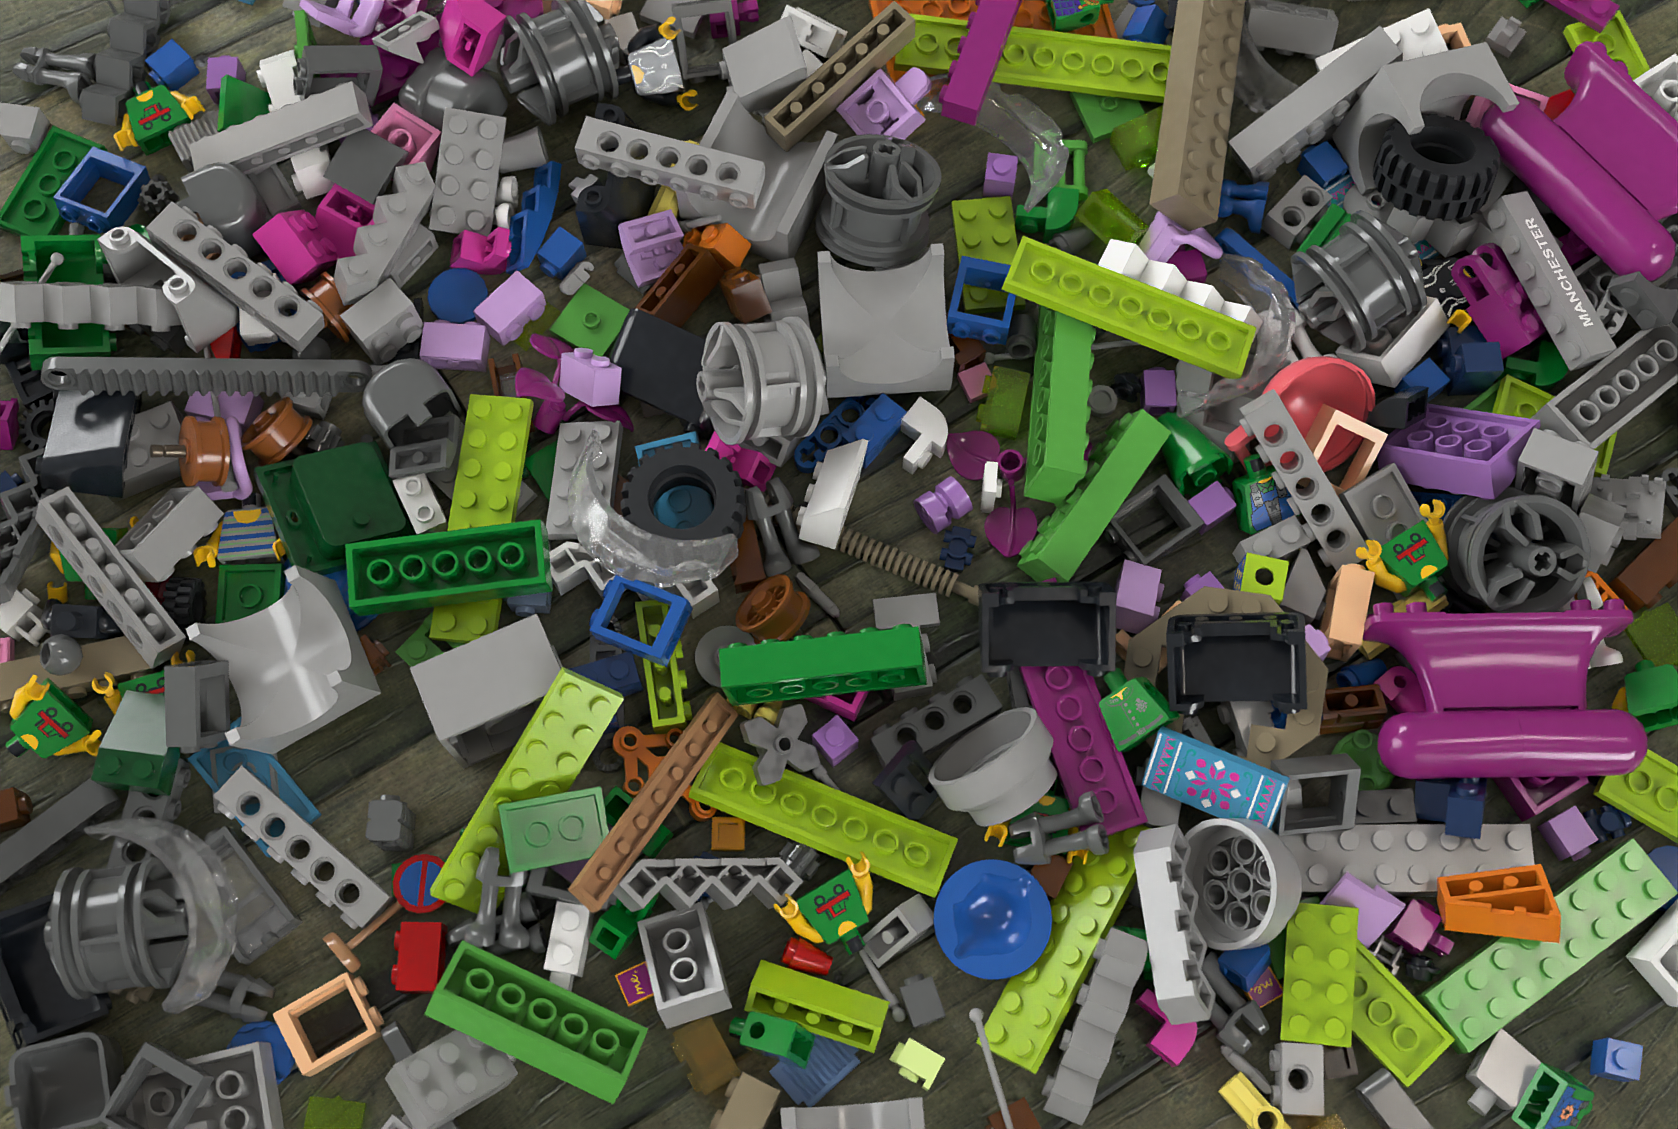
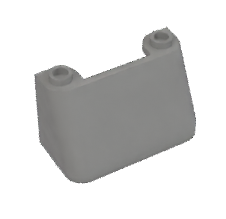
[97,226,240,353]

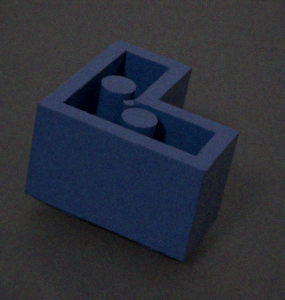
[1437,326,1504,396]
[569,651,644,736]
[1414,778,1487,839]

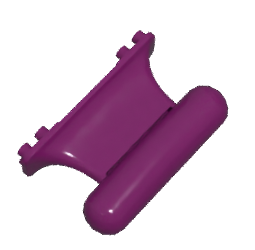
[1480,41,1678,282]
[1362,599,1648,779]

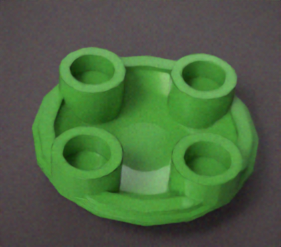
[1332,729,1395,791]

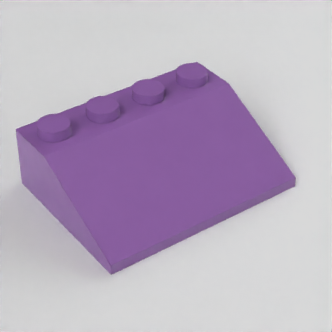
[1377,403,1541,500]

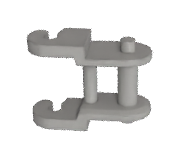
[559,261,594,295]
[1369,934,1404,976]

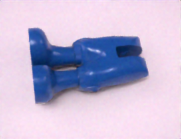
[1218,179,1270,234]

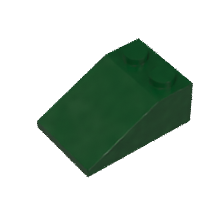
[91,690,180,796]

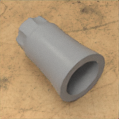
[499,126,549,174]

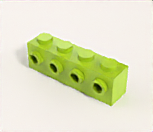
[635,599,693,734]
[744,960,890,1053]

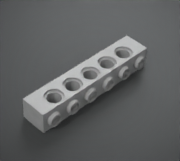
[575,116,765,209]
[146,201,325,353]
[1239,389,1369,571]
[35,487,186,669]
[213,766,394,930]

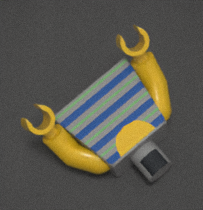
[193,493,287,568]

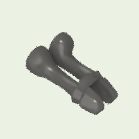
[13,47,97,104]
[167,947,276,1022]

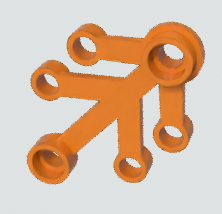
[612,726,717,822]

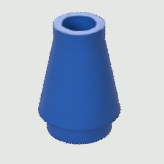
[1336,658,1387,688]

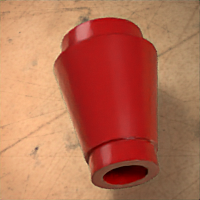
[781,936,833,976]

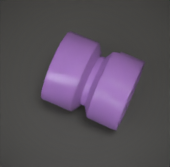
[913,476,973,534]

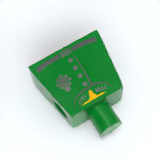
[1099,668,1180,752]

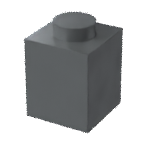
[899,974,946,1030]

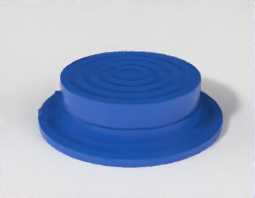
[933,859,1052,980]

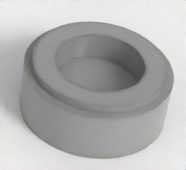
[1087,385,1117,418]

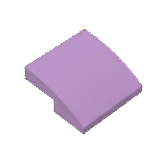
[618,209,684,288]
[1319,872,1405,949]

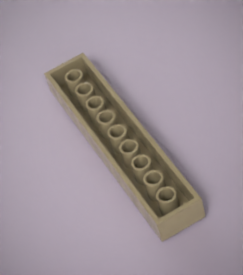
[1149,0,1246,231]

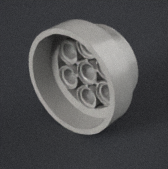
[928,707,1057,826]
[1184,818,1302,950]

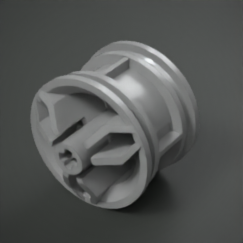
[696,316,826,445]

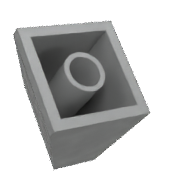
[719,16,807,113]

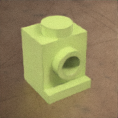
[890,1038,945,1091]

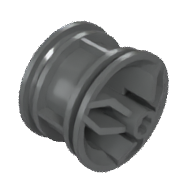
[500,0,620,126]
[815,134,942,267]
[1291,210,1427,353]
[1441,487,1590,613]
[44,857,193,1000]

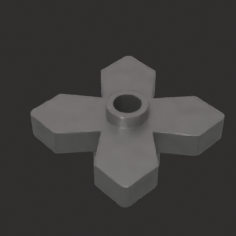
[740,704,820,786]

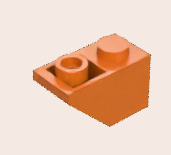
[682,223,752,270]

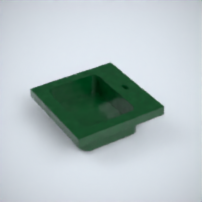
[253,441,417,576]

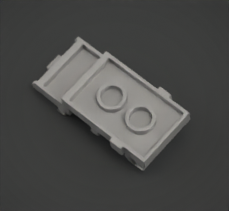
[1582,474,1666,540]

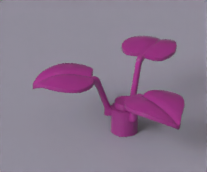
[515,333,634,434]
[947,431,1093,558]

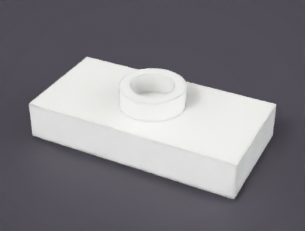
[980,461,1002,513]

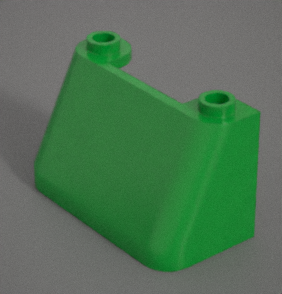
[20,234,117,371]

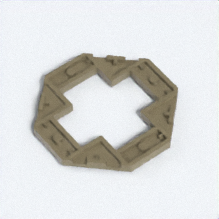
[1124,586,1328,770]

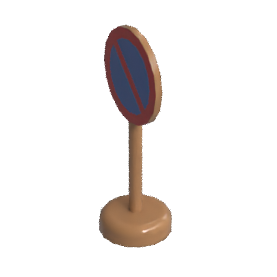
[323,854,446,974]

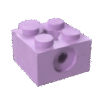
[836,67,932,140]

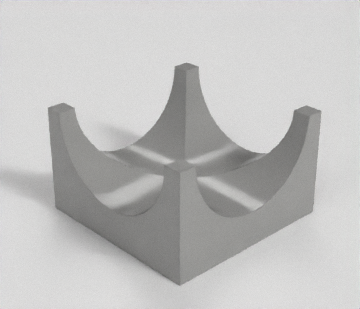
[1332,42,1519,196]
[817,243,955,398]
[186,565,381,755]

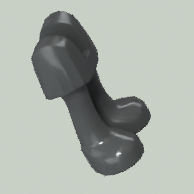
[745,477,820,577]
[1008,791,1109,865]
[464,847,530,948]
[444,891,548,957]
[1201,949,1270,1055]

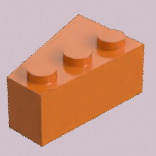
[1437,864,1561,943]

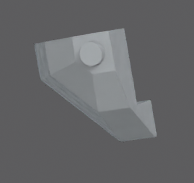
[1176,354,1291,463]

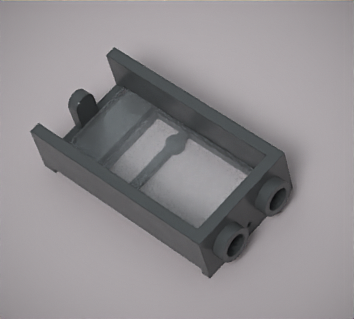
[170,826,303,966]

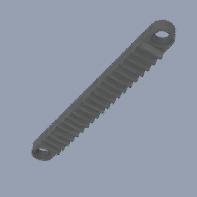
[41,357,372,397]

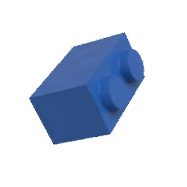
[842,393,907,469]

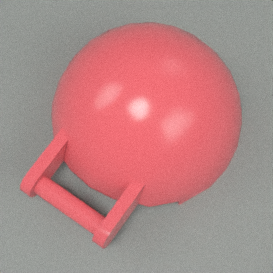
[1224,356,1375,472]

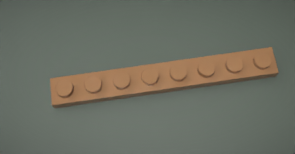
[568,692,739,913]

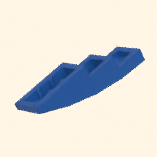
[506,161,562,275]

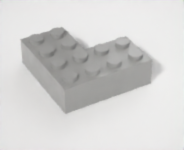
[121,1042,284,1129]

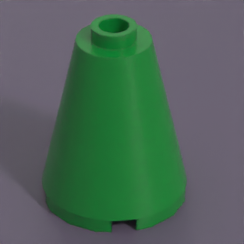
[1157,412,1234,498]

